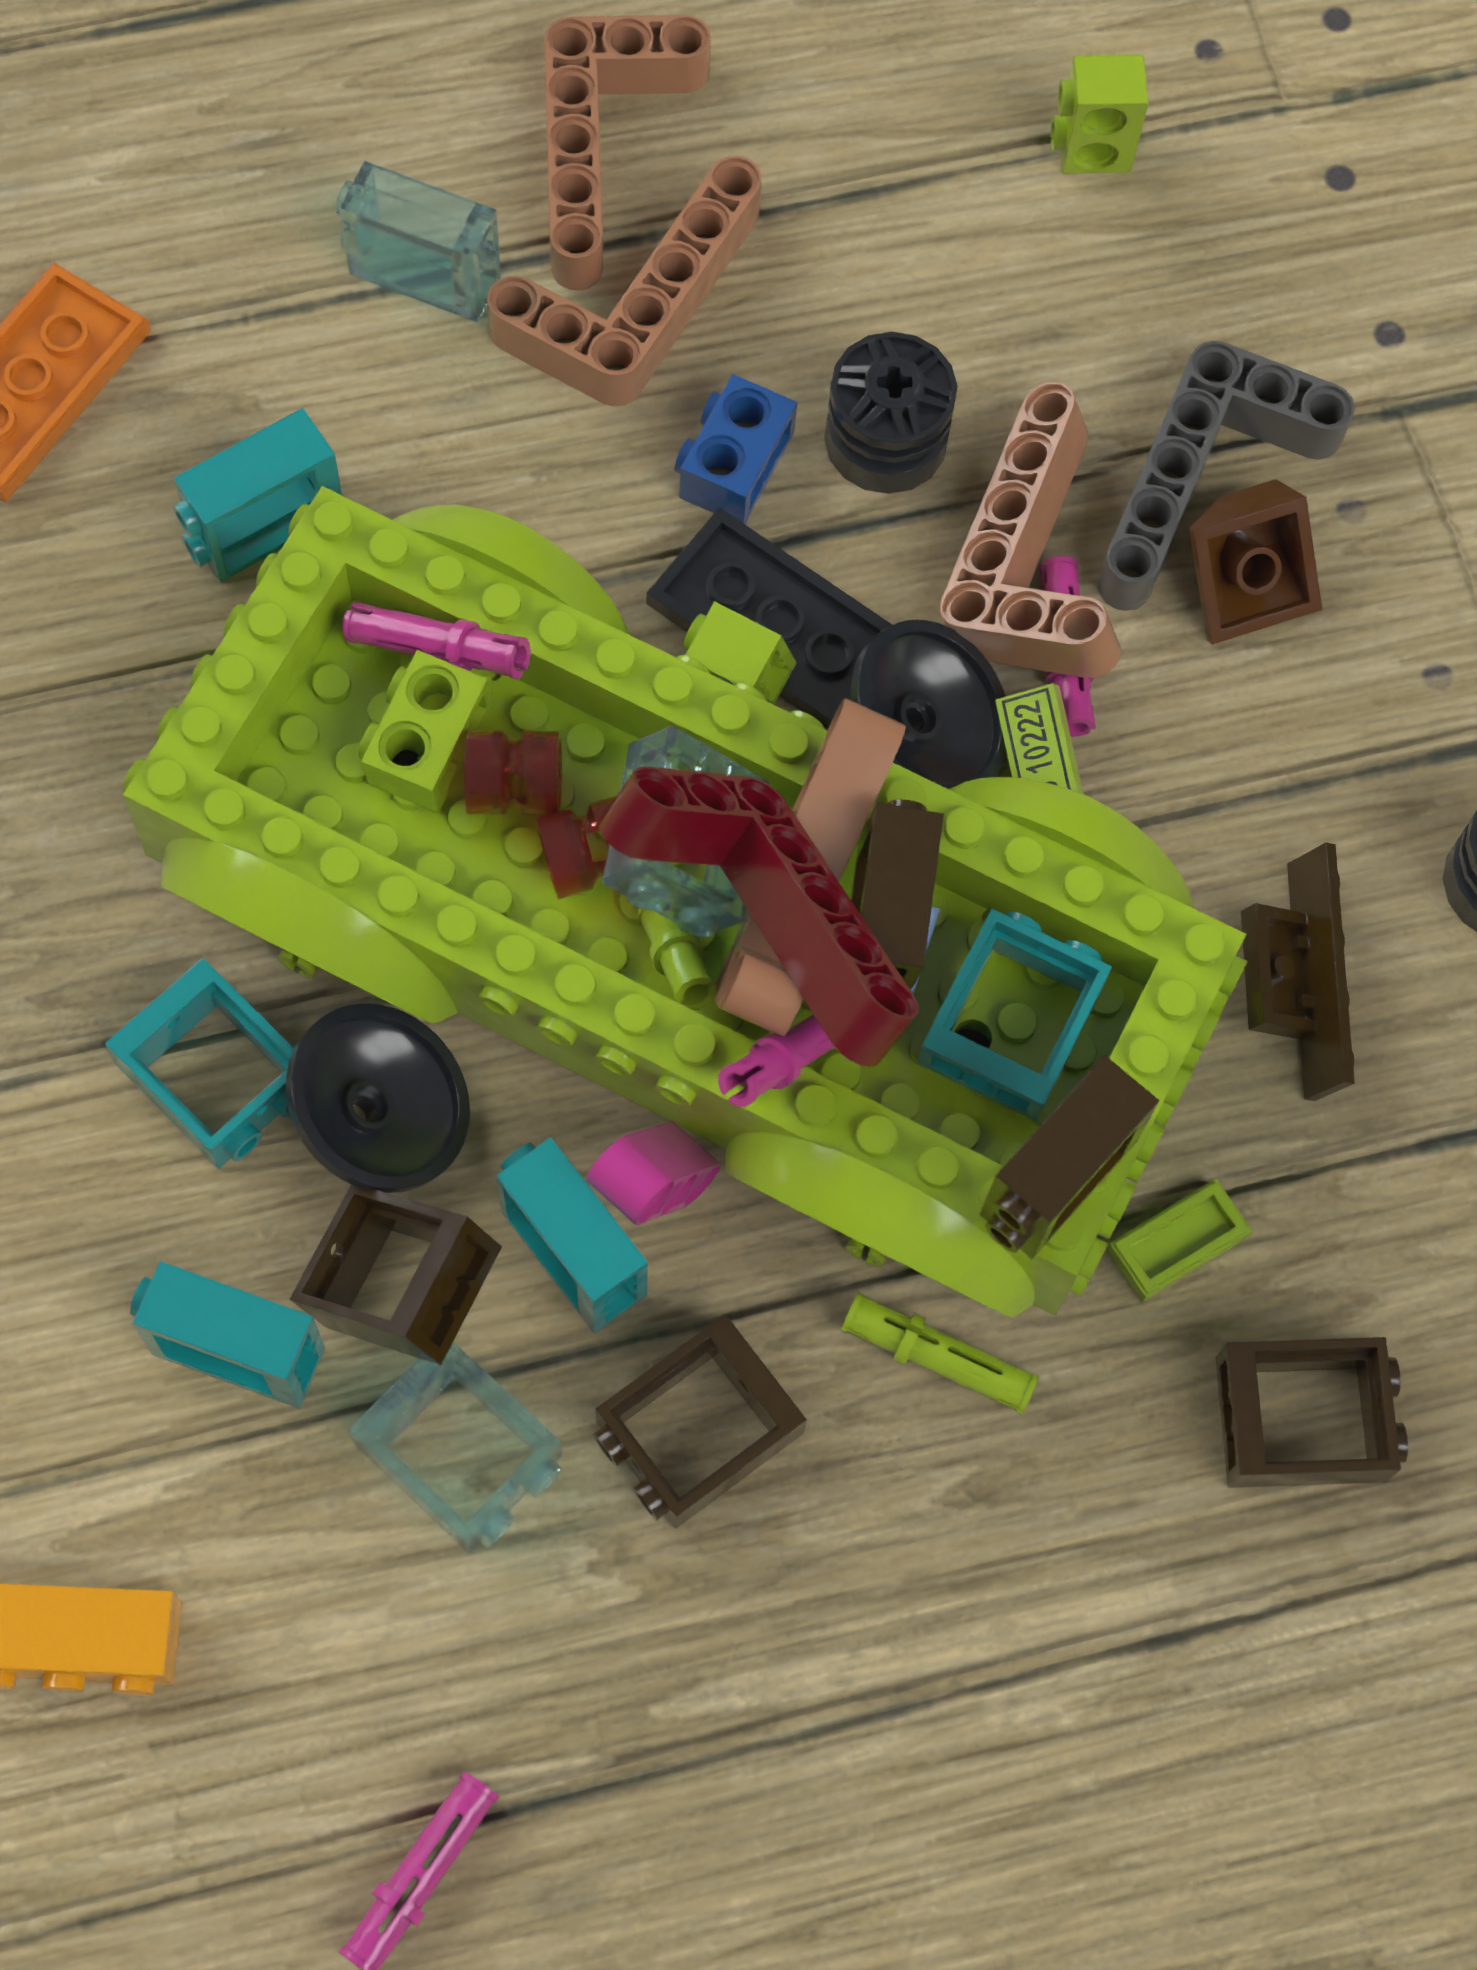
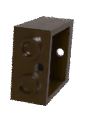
[851,799,944,991]
[979,1055,1160,1260]
[289,1185,502,1365]
[593,1314,807,1529]
[1215,1337,1408,1488]

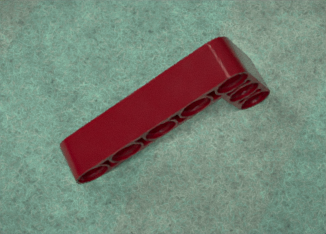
[599,766,919,1067]

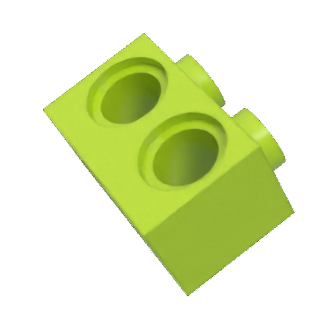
[1051,54,1149,174]
[684,601,797,705]
[358,650,493,813]

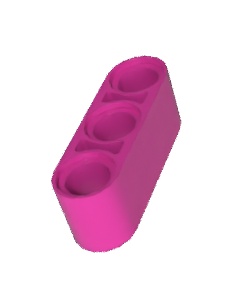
[586,1121,721,1225]

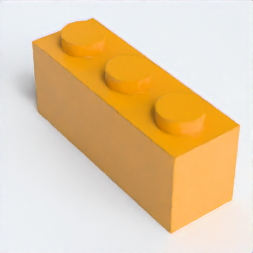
[0,1583,182,1696]

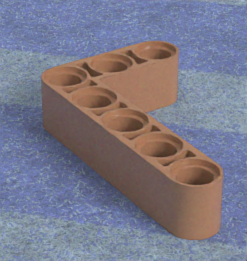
[544,15,711,291]
[487,156,762,406]
[940,382,1121,678]
[714,698,906,1036]

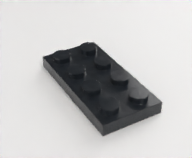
[646,507,892,729]

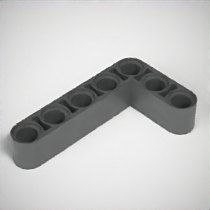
[1098,341,1355,611]

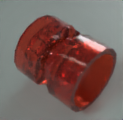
[464,730,562,816]
[535,796,647,900]

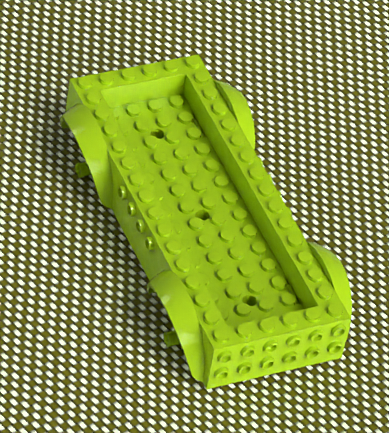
[123,486,1248,1319]

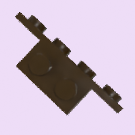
[1241,842,1355,1101]

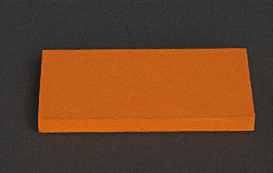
[0,262,151,503]

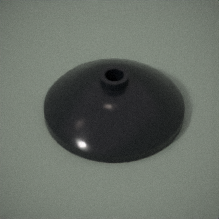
[851,619,1007,789]
[286,1004,470,1193]

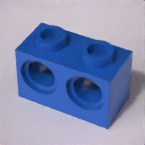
[674,374,798,524]

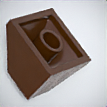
[1189,479,1323,645]

